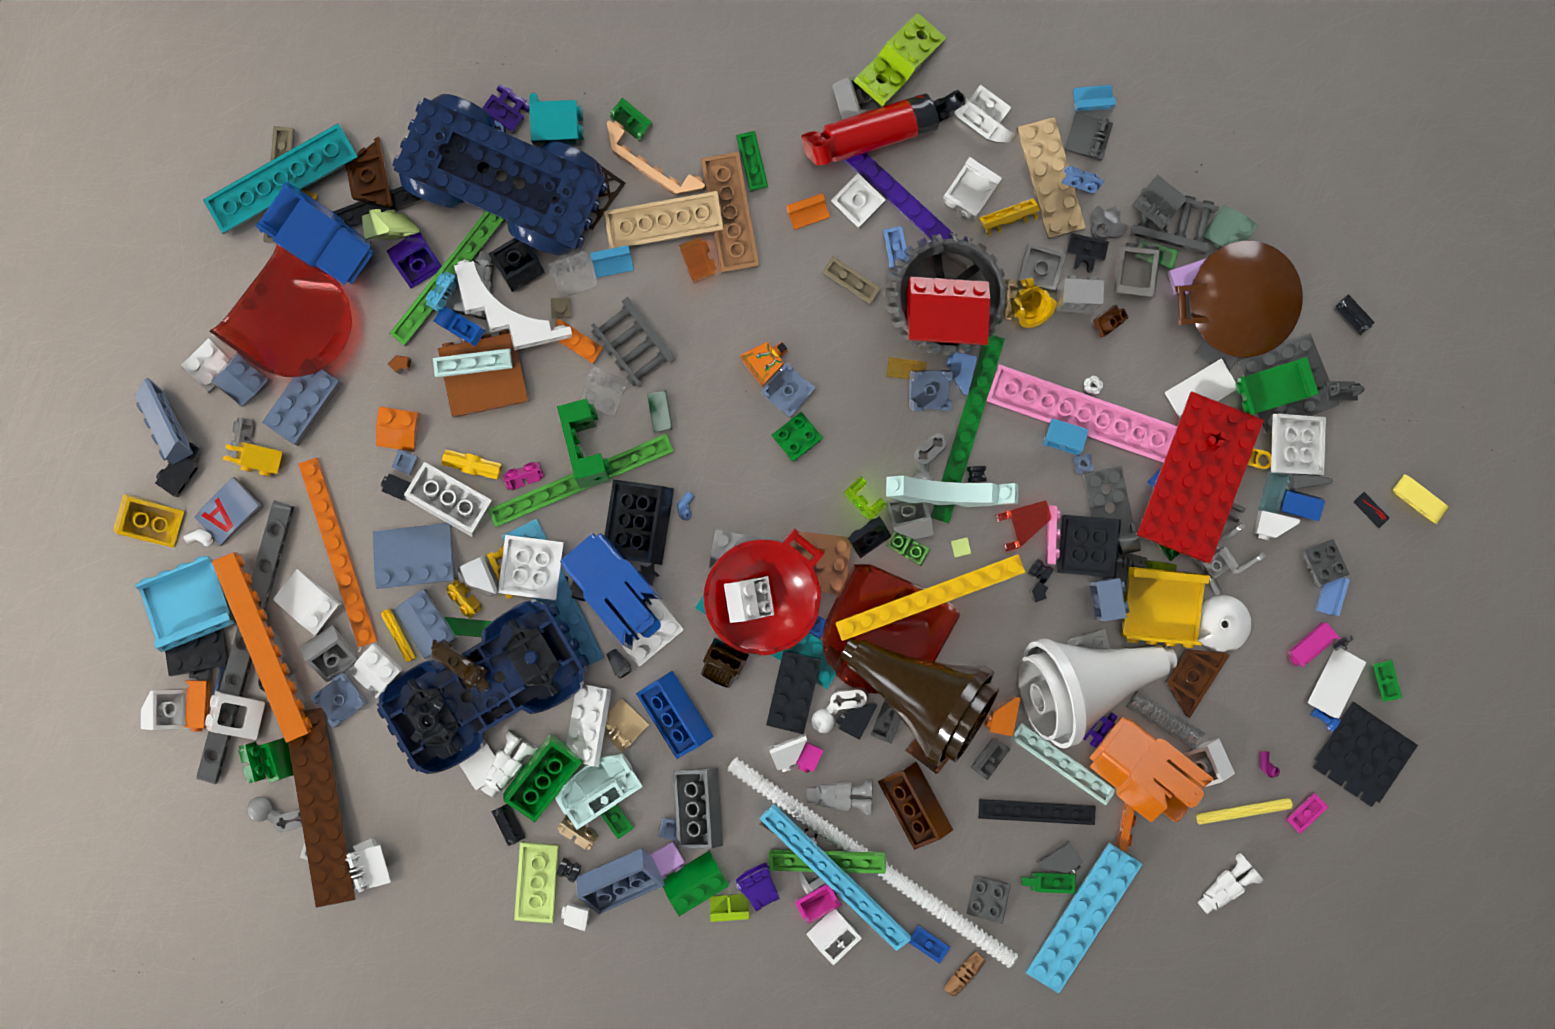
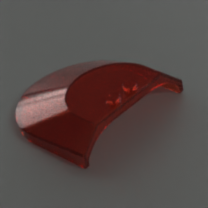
[209,244,352,377]
[823,564,960,694]

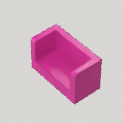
[795,884,842,924]

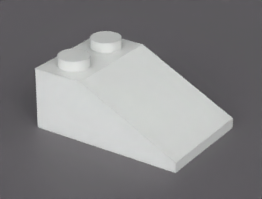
[273,569,343,635]

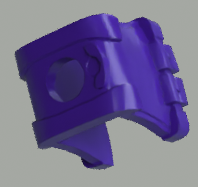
[736,862,780,912]

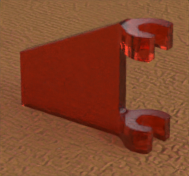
[995,500,1052,552]

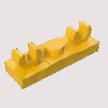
[979,198,1040,236]

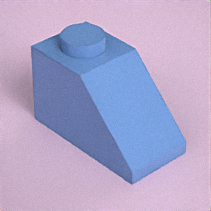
[947,352,977,396]

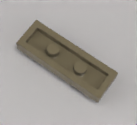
[822,256,881,305]

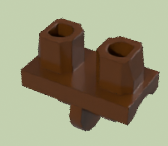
[1093,305,1128,338]

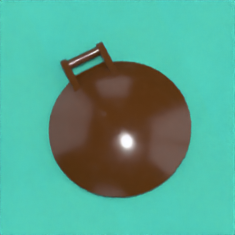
[1175,241,1303,357]

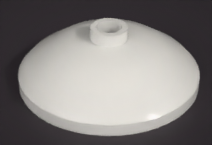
[1198,595,1251,653]

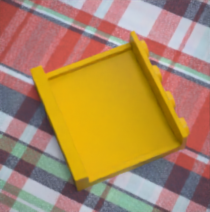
[1121,567,1210,648]

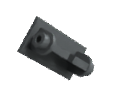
[1324,381,1365,401]

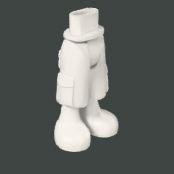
[481,729,538,798]
[1198,853,1264,914]

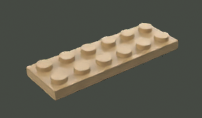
[1017,117,1086,239]
[604,191,724,249]

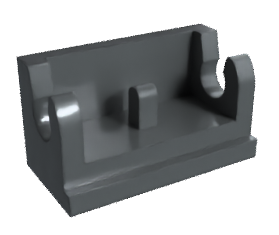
[871,700,901,744]
[971,736,1011,780]

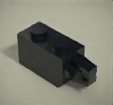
[155,442,201,497]

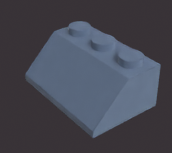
[393,589,458,659]

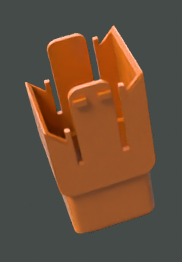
[1089,717,1214,822]

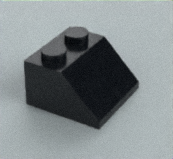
[488,238,545,292]
[837,701,878,740]

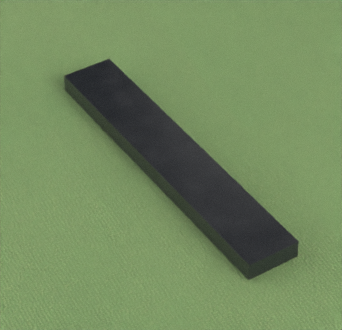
[978,799,1096,825]

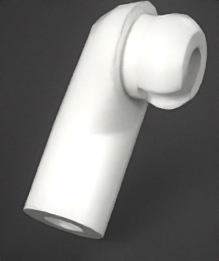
[183,529,213,546]

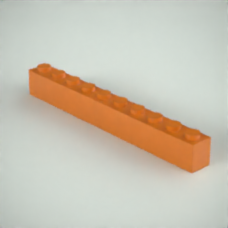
[211,552,312,743]

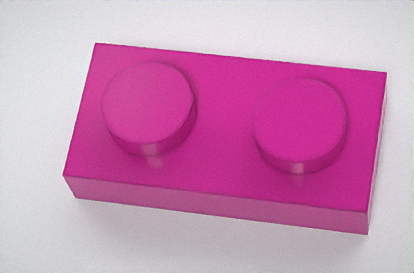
[1286,792,1328,834]

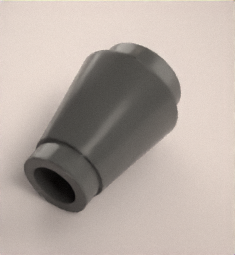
[606,649,632,679]

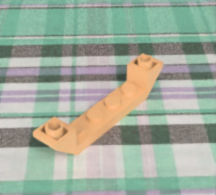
[607,120,706,196]

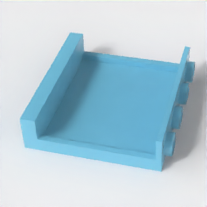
[135,556,235,652]

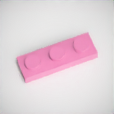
[1046,506,1060,564]

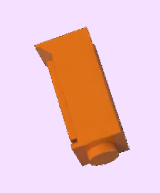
[184,680,211,732]

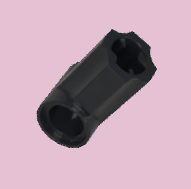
[933,90,966,122]

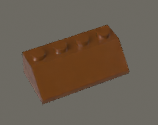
[878,761,953,850]

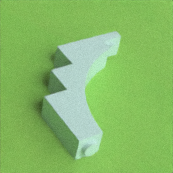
[886,476,1018,508]

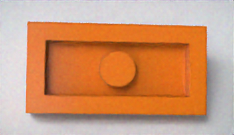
[786,193,830,230]

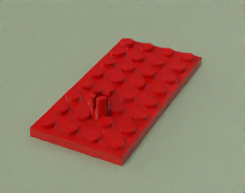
[1136,391,1264,564]

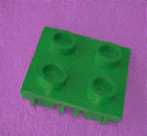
[771,411,823,462]

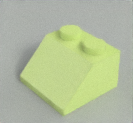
[362,209,419,240]

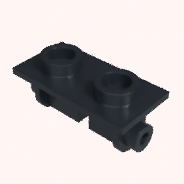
[1334,294,1375,336]
[491,804,526,846]

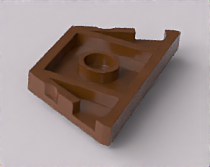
[346,137,394,207]
[1166,649,1230,718]

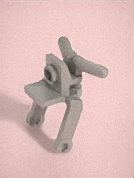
[1189,522,1266,595]

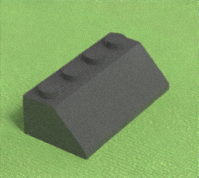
[673,768,723,849]

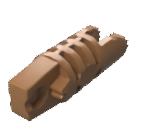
[944,952,986,997]

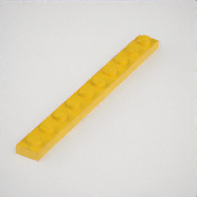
[835,554,1025,641]

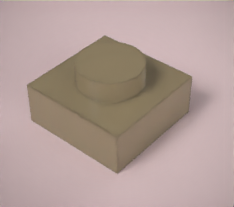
[551,297,572,319]

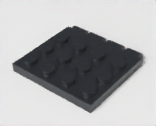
[1313,701,1418,807]

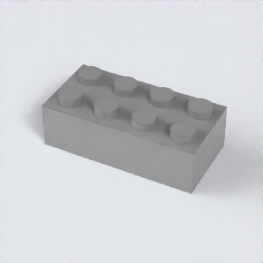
[1055,275,1104,313]

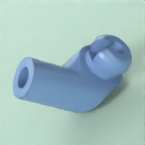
[677,491,695,520]

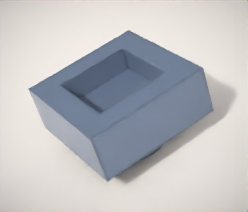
[392,450,418,475]
[657,817,677,841]

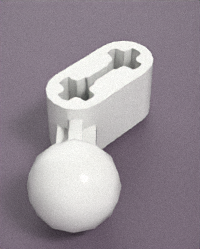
[811,687,869,733]

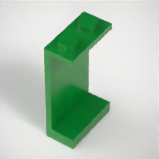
[1235,357,1319,415]

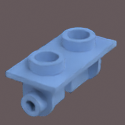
[1061,165,1105,194]

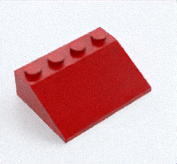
[906,277,990,345]

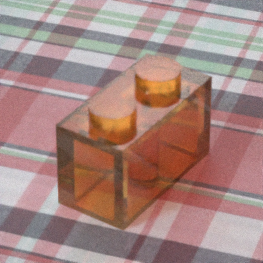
[679,237,717,284]

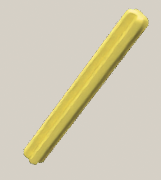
[1196,798,1293,825]

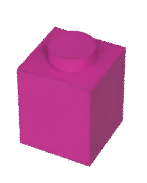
[796,742,823,773]

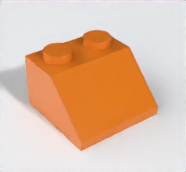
[376,406,421,452]
[984,695,1020,736]

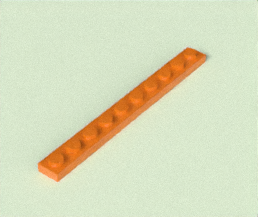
[298,458,378,647]

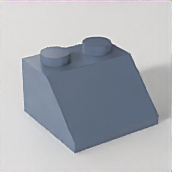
[211,352,268,406]

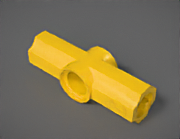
[441,449,502,480]

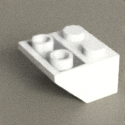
[724,576,774,623]
[806,909,862,965]

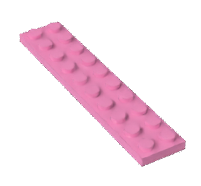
[986,365,1177,463]

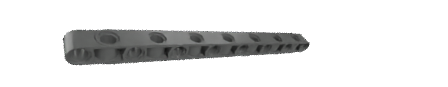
[196,500,294,784]

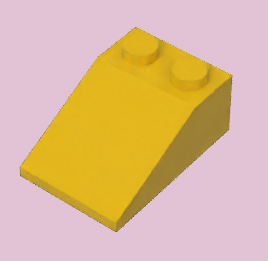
[113,493,184,548]

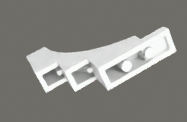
[454,260,572,351]

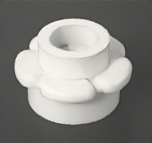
[1084,376,1103,395]

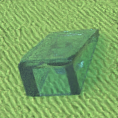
[1258,471,1289,514]

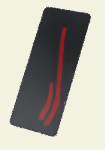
[1354,492,1389,528]

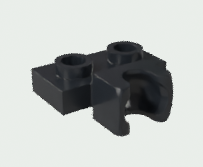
[1067,233,1109,273]

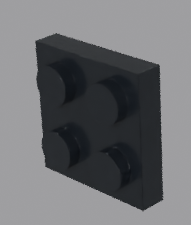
[847,516,891,559]

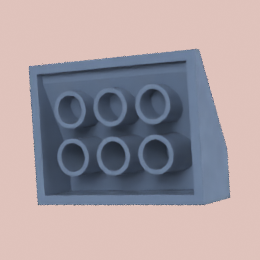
[373,523,457,589]

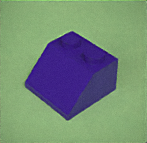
[386,231,442,289]

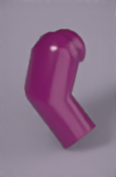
[1259,751,1280,778]

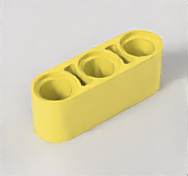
[1392,474,1449,524]

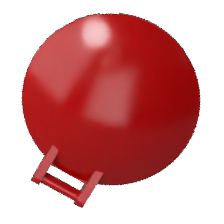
[704,528,825,655]

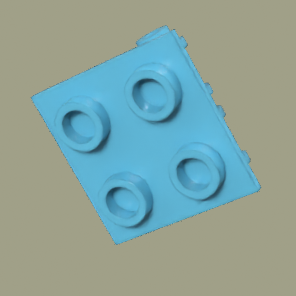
[426,271,458,312]

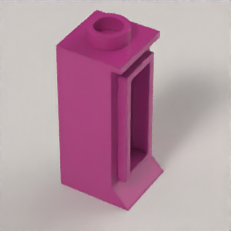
[1287,622,1341,667]

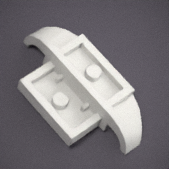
[951,85,1016,142]

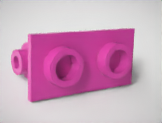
[503,462,544,490]

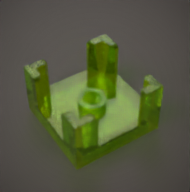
[843,476,887,521]

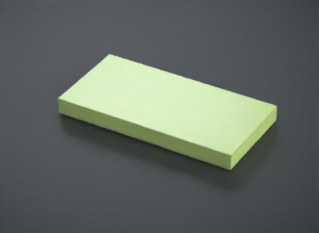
[514,842,559,923]

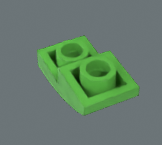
[886,531,931,566]

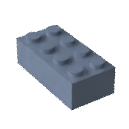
[262,359,342,446]
[1089,578,1129,622]

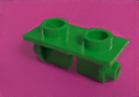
[238,741,266,784]

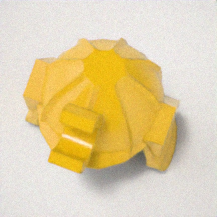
[1011,278,1057,328]

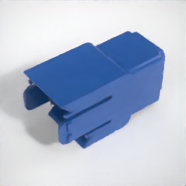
[255,182,374,285]
[560,533,662,650]

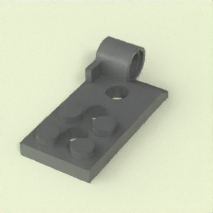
[1083,466,1141,555]

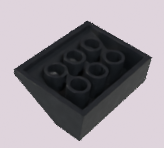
[604,479,674,565]

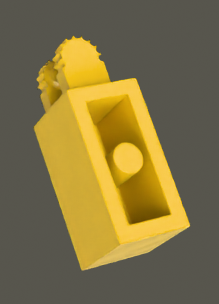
[222,442,283,476]

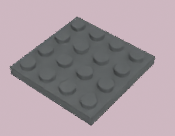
[1237,333,1339,434]

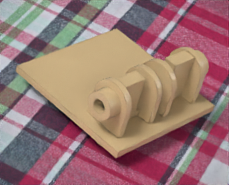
[604,698,649,753]

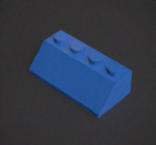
[636,671,714,759]

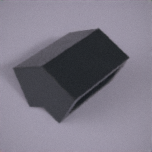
[1029,581,1048,602]

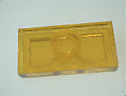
[886,357,927,380]

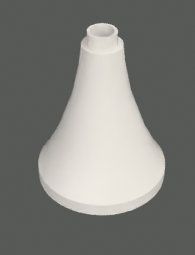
[1017,639,1177,748]

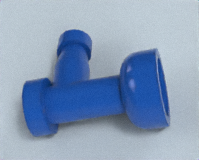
[1310,707,1341,732]

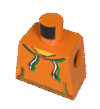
[740,341,789,387]

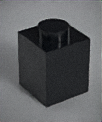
[381,474,411,501]

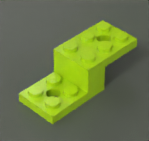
[854,13,946,107]

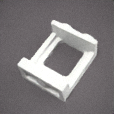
[205,691,265,740]

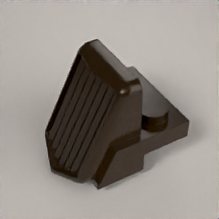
[701,638,749,688]

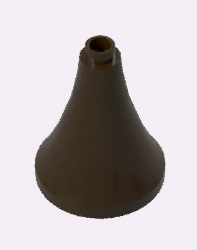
[841,638,999,767]

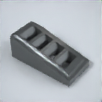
[1288,474,1333,490]

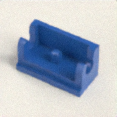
[1280,488,1325,521]

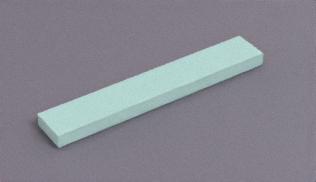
[1010,722,1116,805]

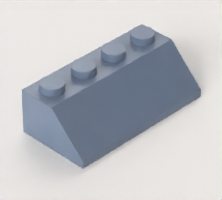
[135,378,193,464]
[576,848,664,914]

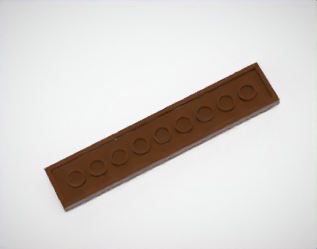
[288,708,356,908]

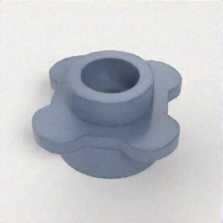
[1073,453,1094,474]

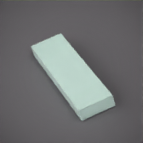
[433,349,513,378]

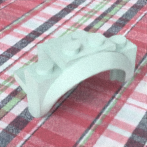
[555,753,643,830]

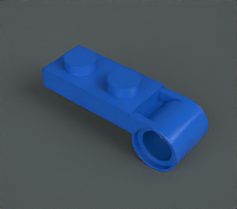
[433,306,486,347]

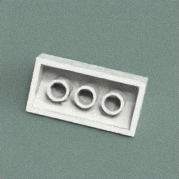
[404,462,492,537]

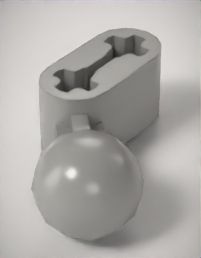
[912,434,947,481]
[247,797,302,832]

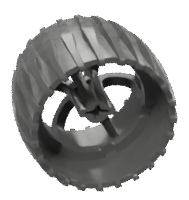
[885,233,1008,355]

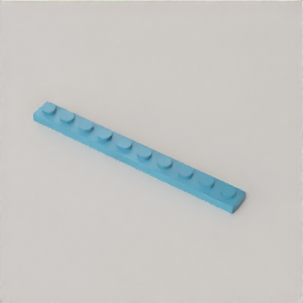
[759,804,911,951]

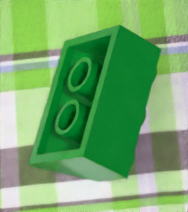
[663,850,730,917]

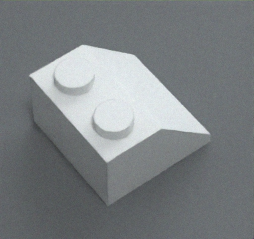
[349,644,404,699]
[1182,738,1235,787]

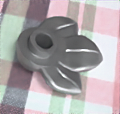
[1091,206,1128,240]

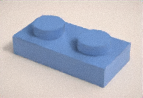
[883,226,906,268]

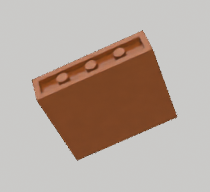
[438,330,530,418]

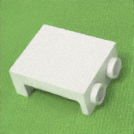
[943,157,1002,219]

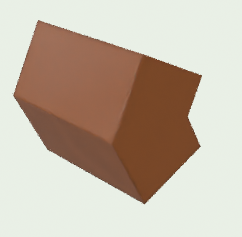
[388,355,412,374]

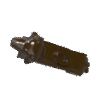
[431,639,490,690]

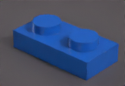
[908,925,951,964]

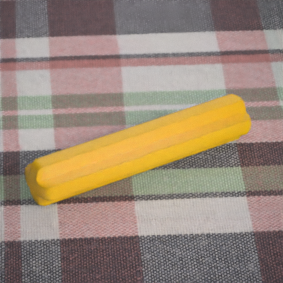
[381,609,416,662]

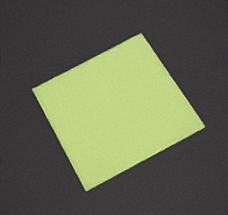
[951,537,971,557]

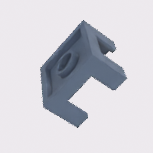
[761,362,816,418]
[909,370,953,411]
[310,672,368,728]

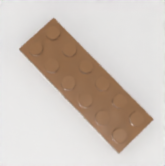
[701,152,759,273]

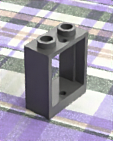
[1115,243,1161,297]

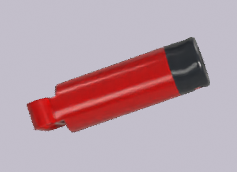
[801,93,939,165]

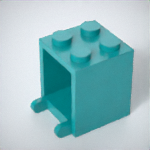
[529,93,584,147]

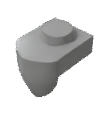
[799,871,826,894]

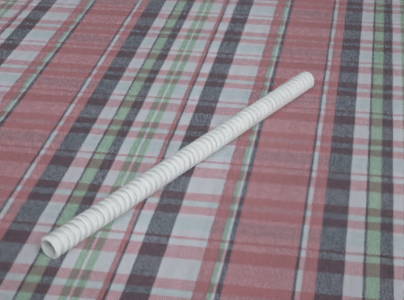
[727,757,1018,968]

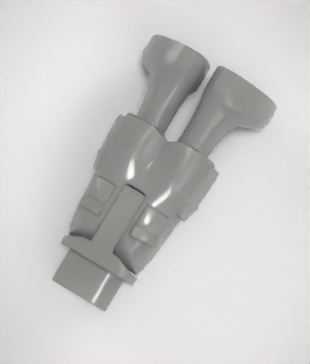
[453,251,494,320]
[807,779,873,816]

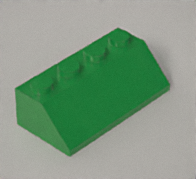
[503,734,582,823]

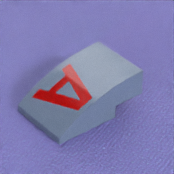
[195,477,262,546]

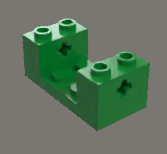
[557,398,612,489]

